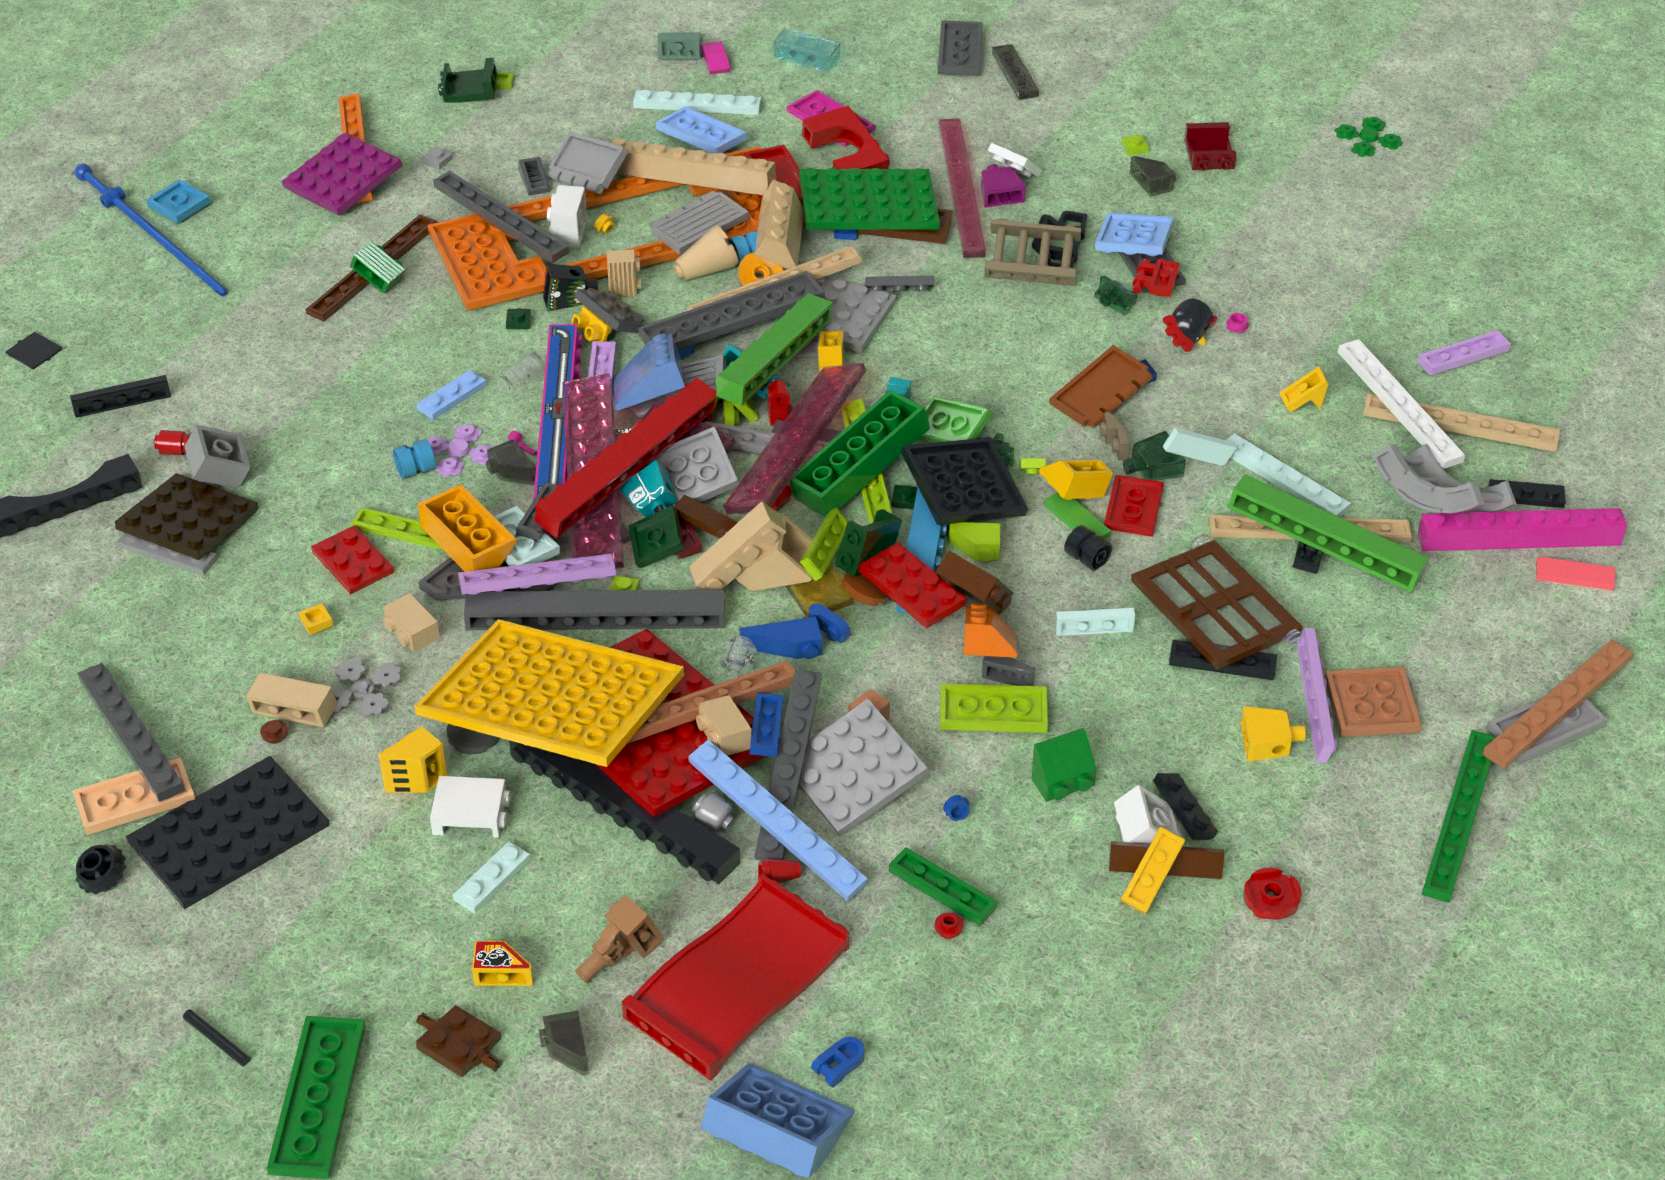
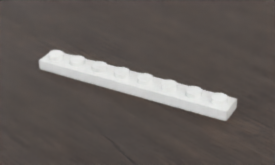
[1338,339,1465,469]

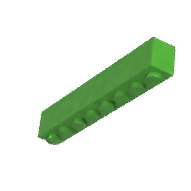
[715,293,833,406]
[1227,474,1429,593]

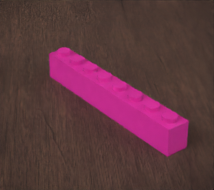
[1418,508,1627,551]

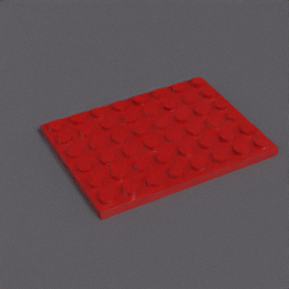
[596,629,780,817]

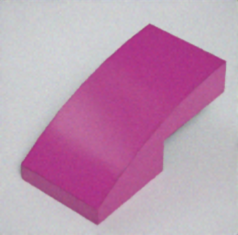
[701,41,730,75]

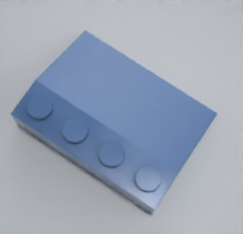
[613,333,685,411]
[701,1063,855,1179]

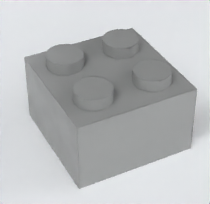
[184,425,251,488]

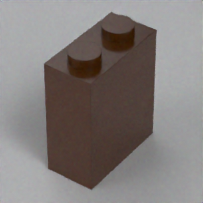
[935,550,1014,614]

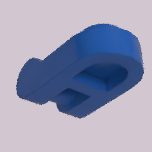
[809,603,851,643]
[811,1037,865,1088]

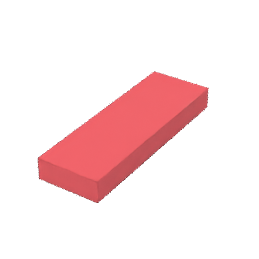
[1536,556,1615,591]

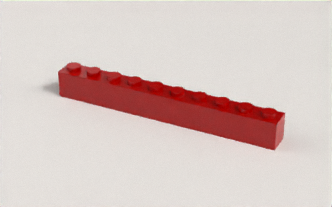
[534,378,718,538]

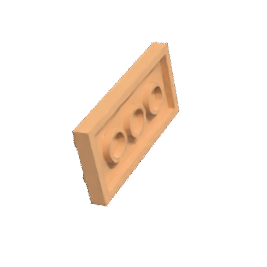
[72,757,195,835]

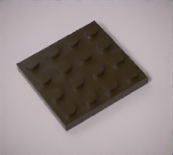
[115,473,258,560]

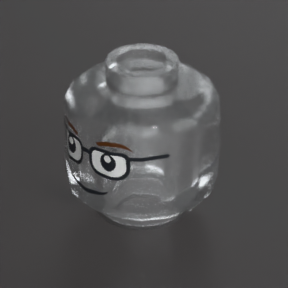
[720,636,757,677]

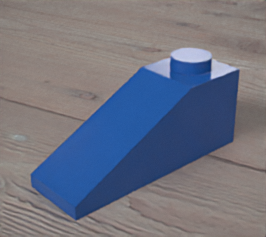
[739,616,822,659]

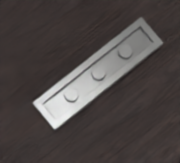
[117,533,217,576]

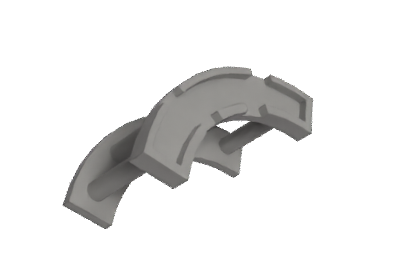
[1373,444,1516,513]

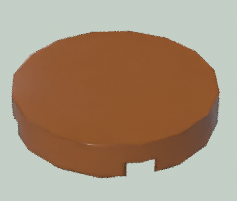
[841,572,890,606]

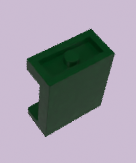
[438,57,498,103]
[835,509,902,577]

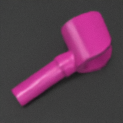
[507,431,537,456]

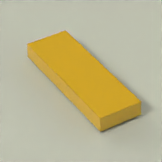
[1120,826,1186,914]

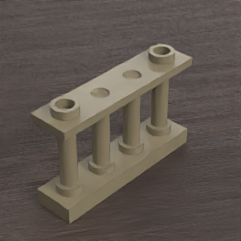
[985,218,1081,286]

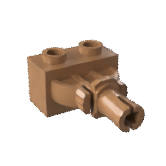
[575,895,664,984]

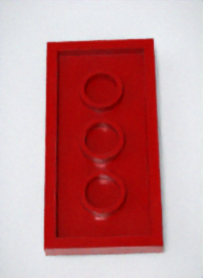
[859,542,966,629]

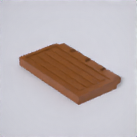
[1049,345,1153,428]

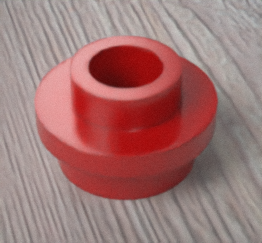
[934,913,963,939]

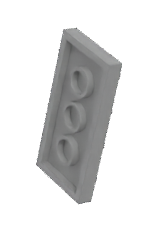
[1486,698,1608,764]

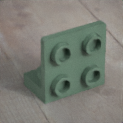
[658,32,701,59]

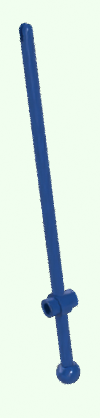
[75,164,227,296]

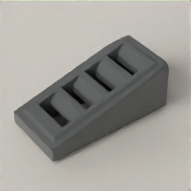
[518,157,550,196]
[982,656,1035,686]

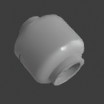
[692,792,735,833]

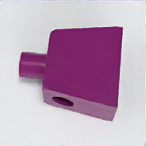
[981,164,1026,208]

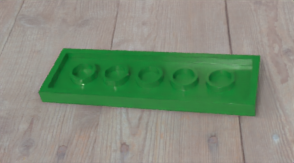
[267,1016,366,1179]

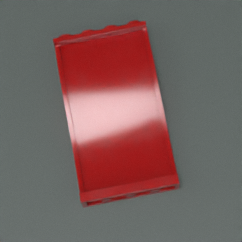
[621,874,849,1081]

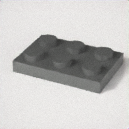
[574,288,648,333]

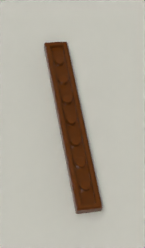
[306,214,438,322]

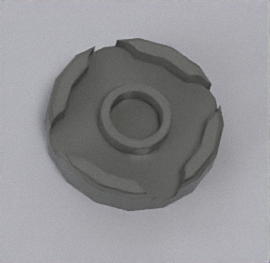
[447,724,500,755]

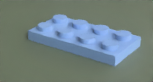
[656,106,747,154]

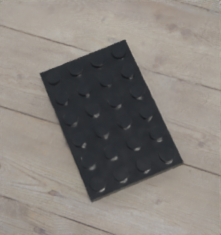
[126,756,330,910]

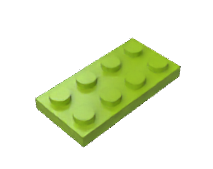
[940,683,1048,733]

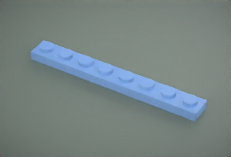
[689,740,868,902]

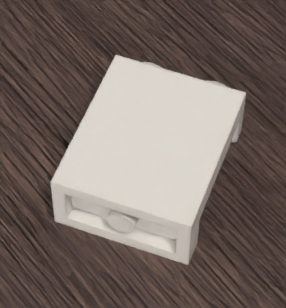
[430,776,511,838]

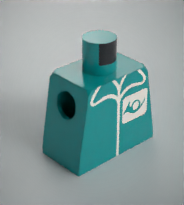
[619,460,677,517]

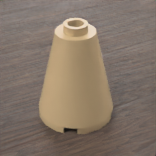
[673,225,739,281]

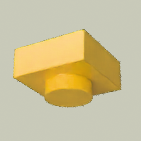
[298,603,333,636]

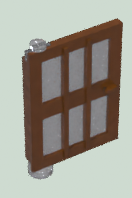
[1131,534,1303,670]

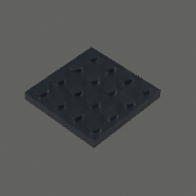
[901,437,1028,525]

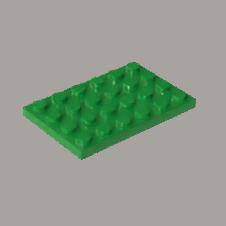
[798,168,940,230]

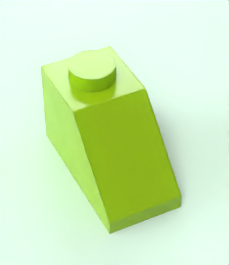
[949,522,1000,562]

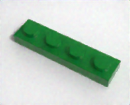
[889,847,997,926]

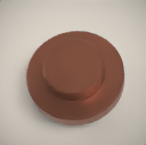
[260,720,288,744]

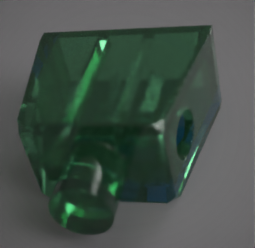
[1123,431,1186,481]

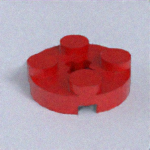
[1243,868,1302,920]

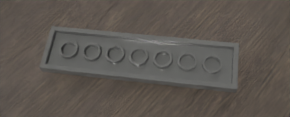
[637,270,826,350]

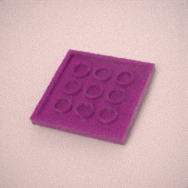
[281,132,403,216]

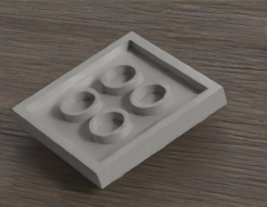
[650,426,740,507]

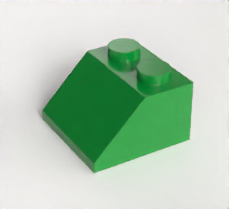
[1031,728,1097,802]

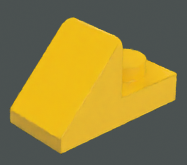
[1279,367,1329,412]

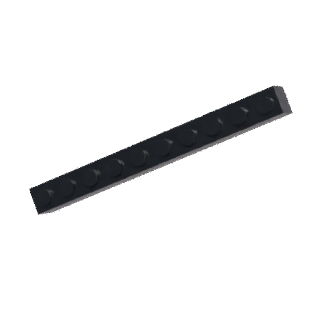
[509,740,740,884]

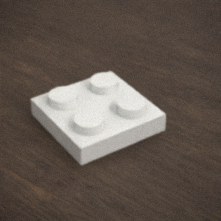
[988,143,1042,178]

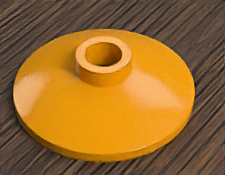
[738,252,783,286]

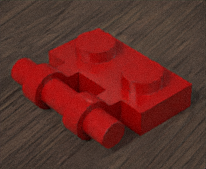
[1132,259,1180,298]

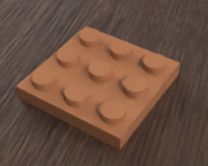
[1324,667,1422,737]

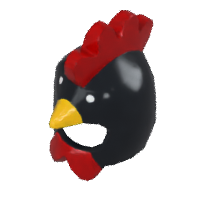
[1163,298,1218,352]

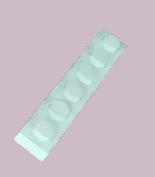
[633,90,761,115]
[1226,433,1351,517]

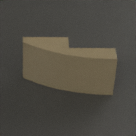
[1099,412,1130,461]

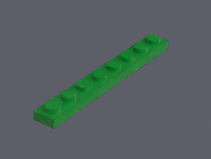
[1422,730,1496,903]

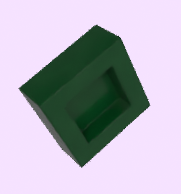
[506,308,531,329]
[891,485,918,509]

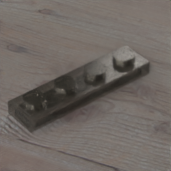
[992,44,1039,100]

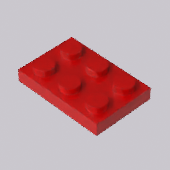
[311,525,394,595]

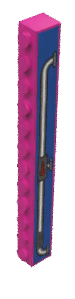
[533,324,582,534]

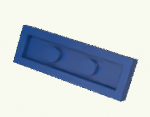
[750,693,784,757]

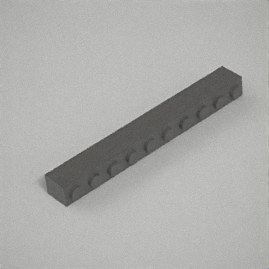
[464,590,725,631]

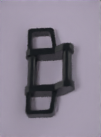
[1031,211,1087,269]

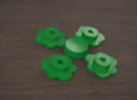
[1335,117,1403,157]

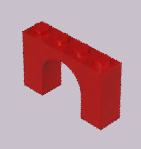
[802,106,890,169]

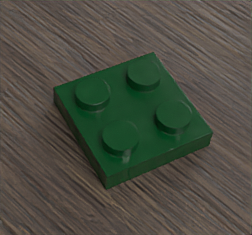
[628,505,684,568]

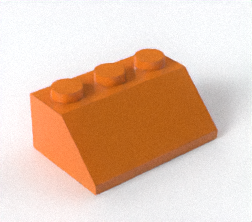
[963,603,1017,658]

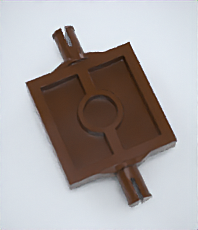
[416,1005,502,1077]

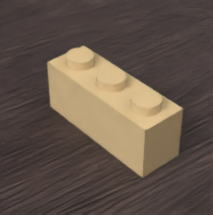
[246,673,337,728]

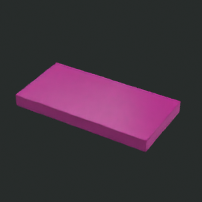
[786,90,876,147]

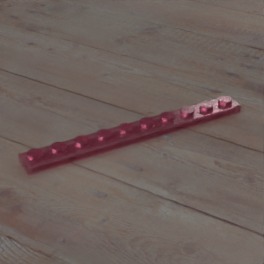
[939,118,986,258]

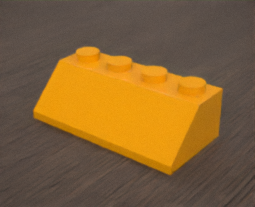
[418,484,517,572]

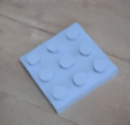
[1095,212,1173,256]

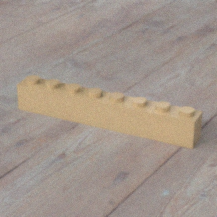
[611,138,776,195]

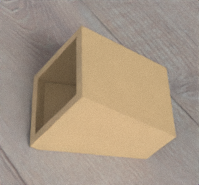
[735,515,813,591]

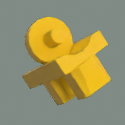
[571,306,612,342]

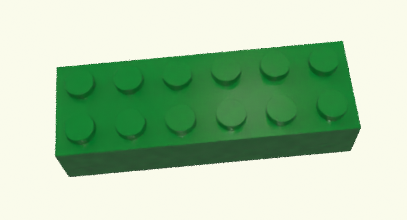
[788,390,930,517]

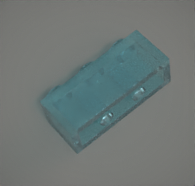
[773,29,840,72]

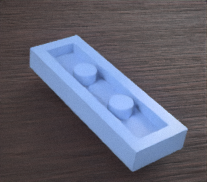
[417,370,487,420]

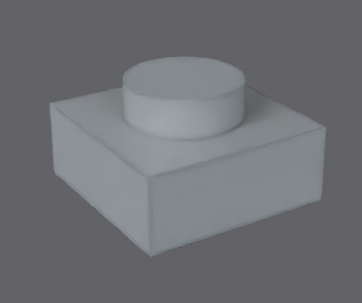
[422,146,453,170]

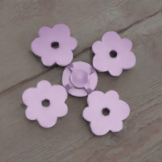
[427,424,496,477]

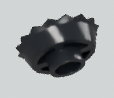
[76,844,126,895]

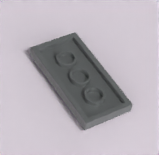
[938,20,982,76]

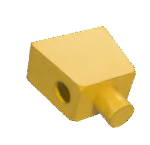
[1240,706,1306,761]

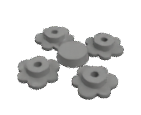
[333,658,401,717]

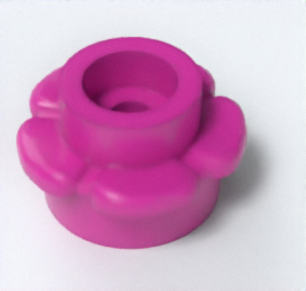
[1226,313,1249,333]

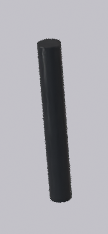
[183,1009,251,1067]

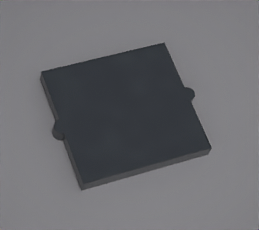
[5,332,63,369]

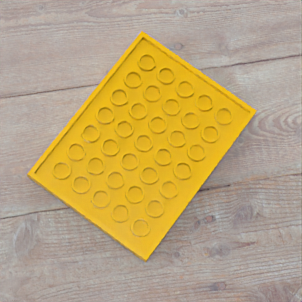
[415,619,684,767]

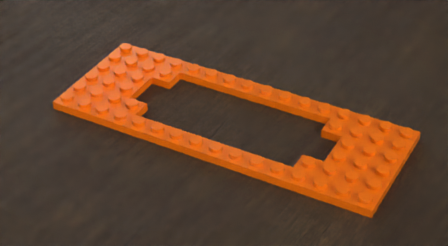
[427,146,806,311]

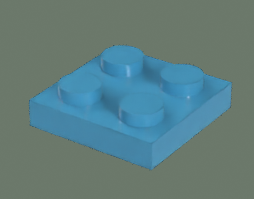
[147,179,211,224]

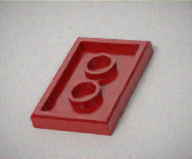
[1104,475,1164,537]

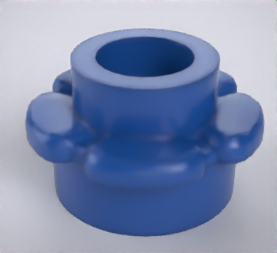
[943,795,970,821]

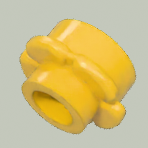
[594,213,615,234]

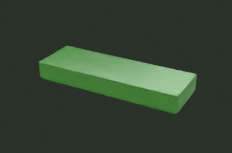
[1044,492,1111,539]

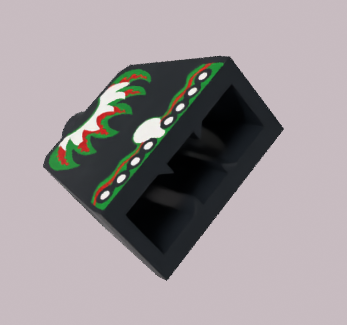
[543,264,598,311]

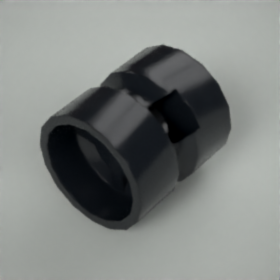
[1064,525,1112,571]

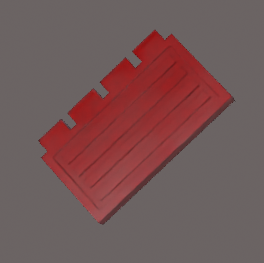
[743,145,802,204]

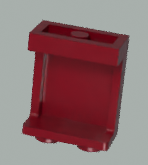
[1184,122,1237,170]

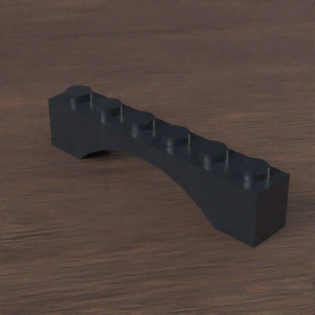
[0,454,142,538]

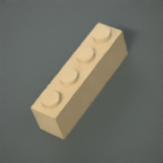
[689,501,787,590]

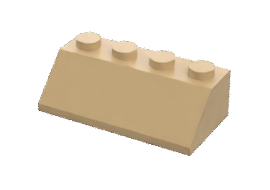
[754,180,804,269]

